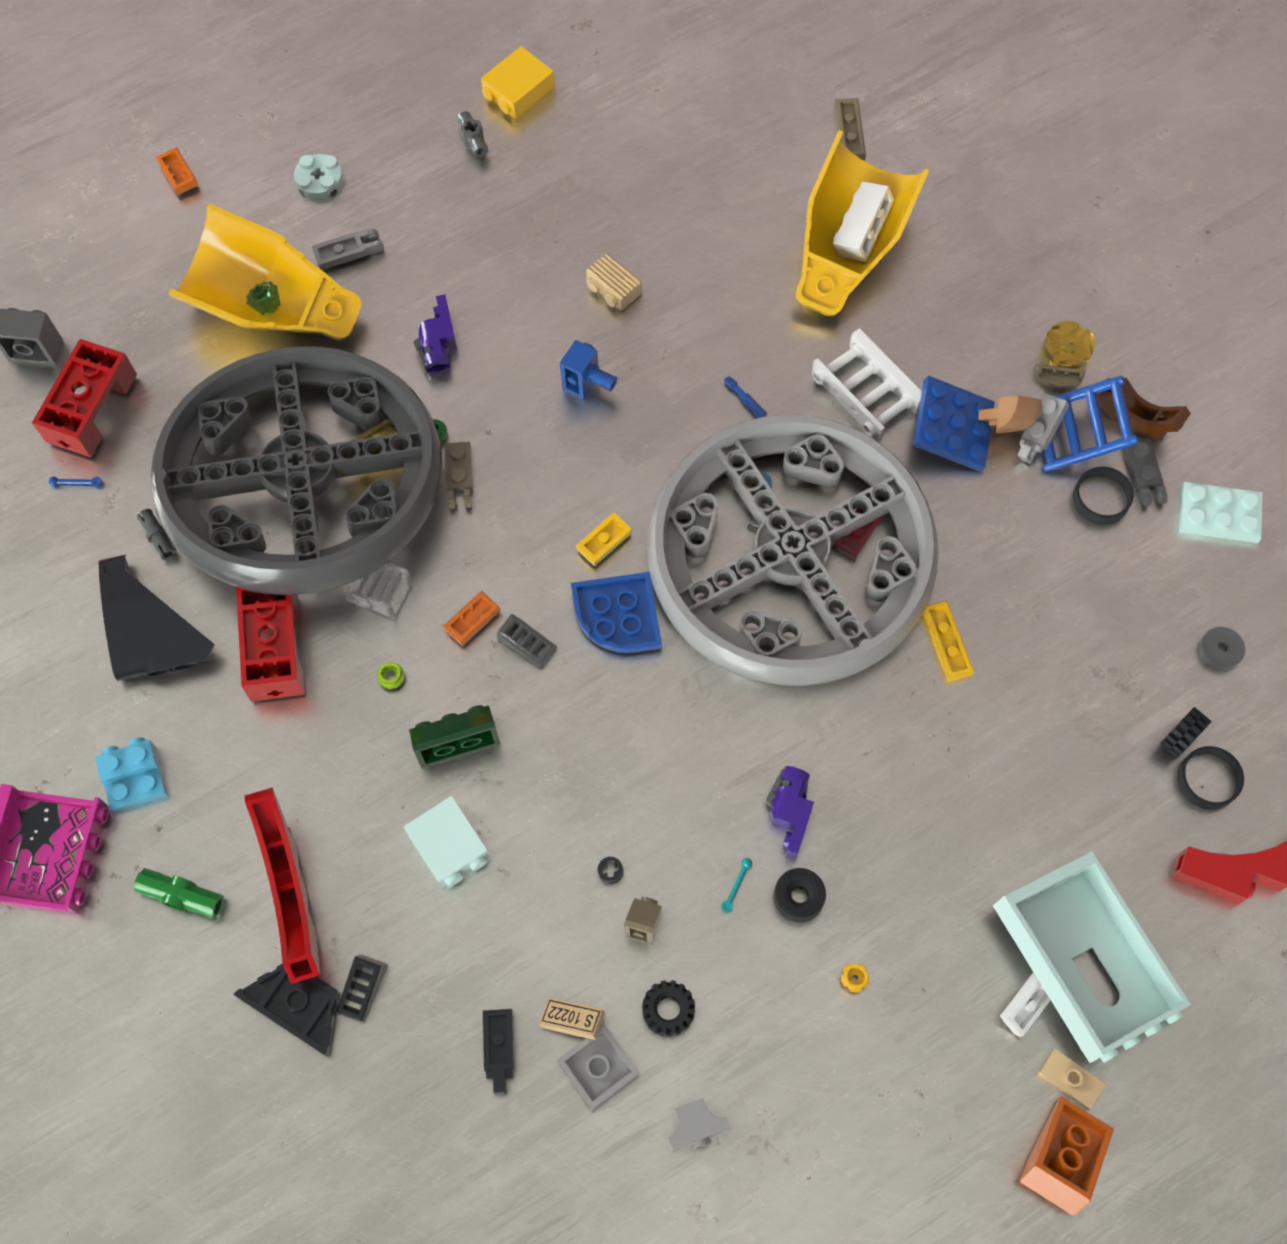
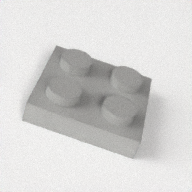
[557,1024,640,1111]

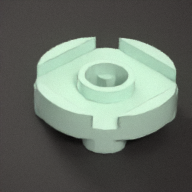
[294,154,343,199]

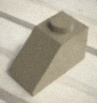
[624,897,662,945]

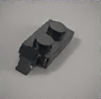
[483,1009,515,1095]

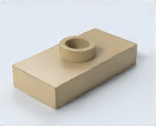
[1037,1048,1106,1110]

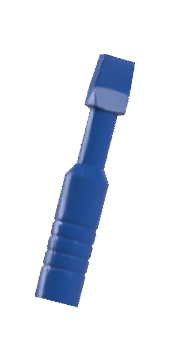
[724,376,767,418]

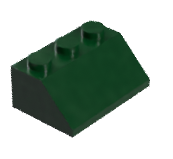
[409,705,500,768]

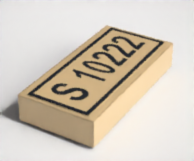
[539,997,605,1040]

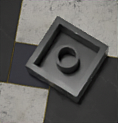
[0,308,63,365]

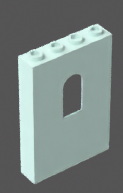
[993,851,1191,1063]

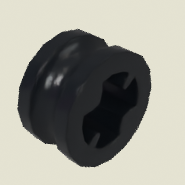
[598,856,624,884]

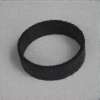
[1073,466,1134,525]
[1177,746,1244,810]

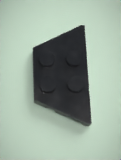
[233,963,339,1057]

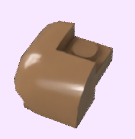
[978,395,1043,433]

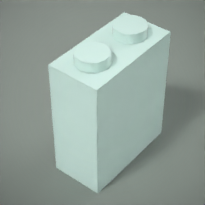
[404,796,490,888]

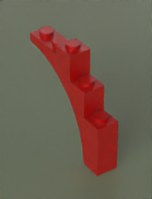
[245,787,320,984]
[1172,841,1287,905]

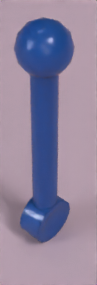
[48,476,103,488]

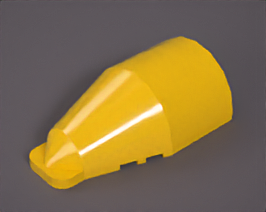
[795,130,929,316]
[169,203,362,341]

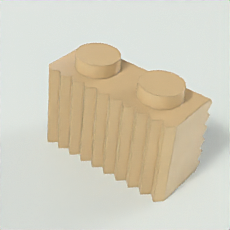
[586,253,642,311]

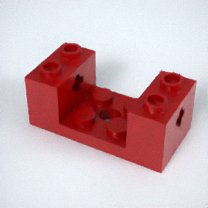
[32,339,137,457]
[236,587,305,702]

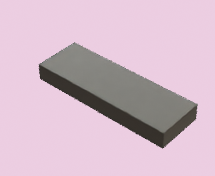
[834,98,866,160]

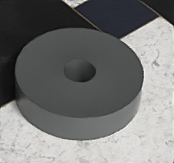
[1199,627,1245,671]

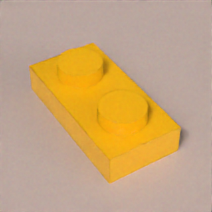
[576,512,632,566]

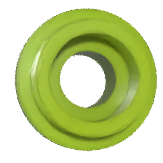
[377,662,405,689]

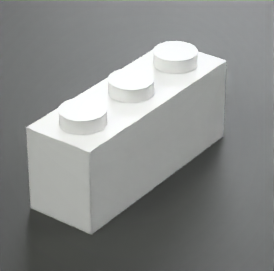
[833,181,894,262]

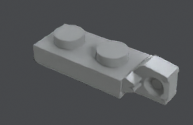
[1017,394,1069,464]

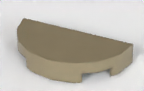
[1034,364,1086,393]

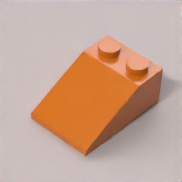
[1020,1096,1114,1216]

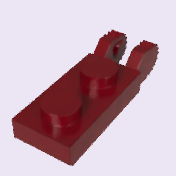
[832,500,886,561]

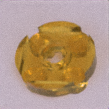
[1043,321,1095,369]

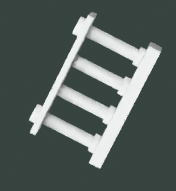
[812,328,922,442]

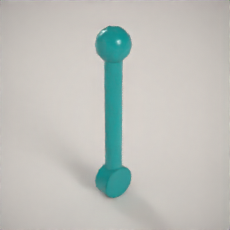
[721,858,753,913]

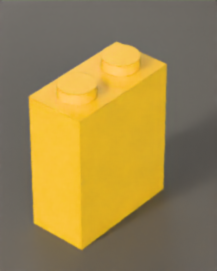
[481,46,555,119]

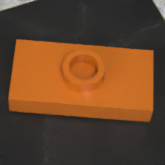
[155,147,199,196]
[443,591,501,647]

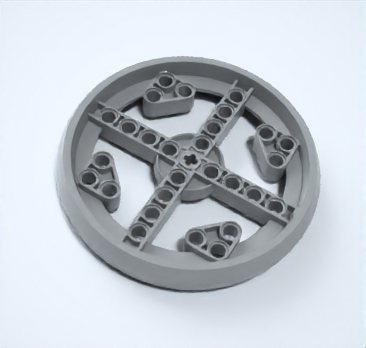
[647,415,938,686]

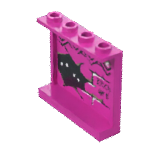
[0,784,109,914]

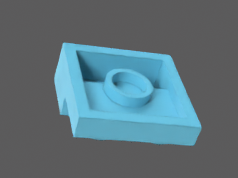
[95,737,168,813]

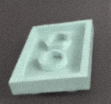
[1179,481,1262,543]

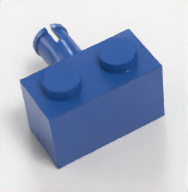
[560,340,618,399]

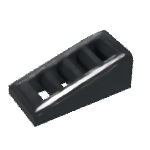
[336,955,387,1022]

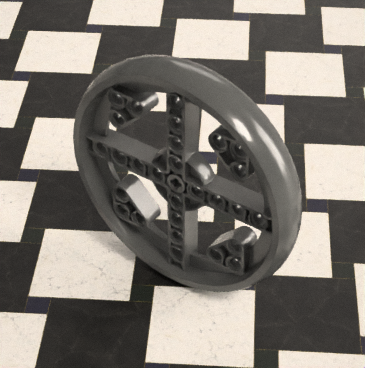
[151,346,442,595]

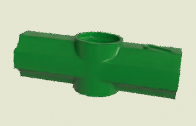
[134,868,224,919]

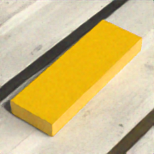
[922,600,974,682]

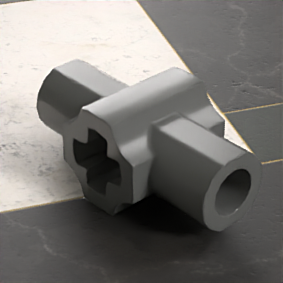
[457,111,488,157]

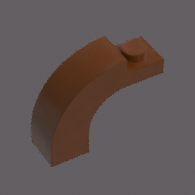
[1096,378,1191,440]

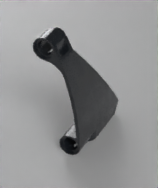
[99,554,215,681]

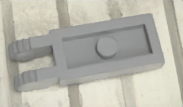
[312,228,384,270]

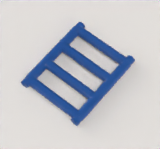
[1043,376,1139,472]

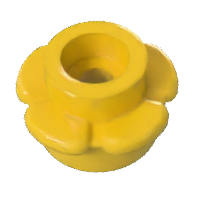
[841,964,870,993]

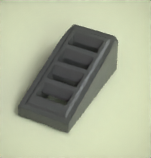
[497,614,557,669]

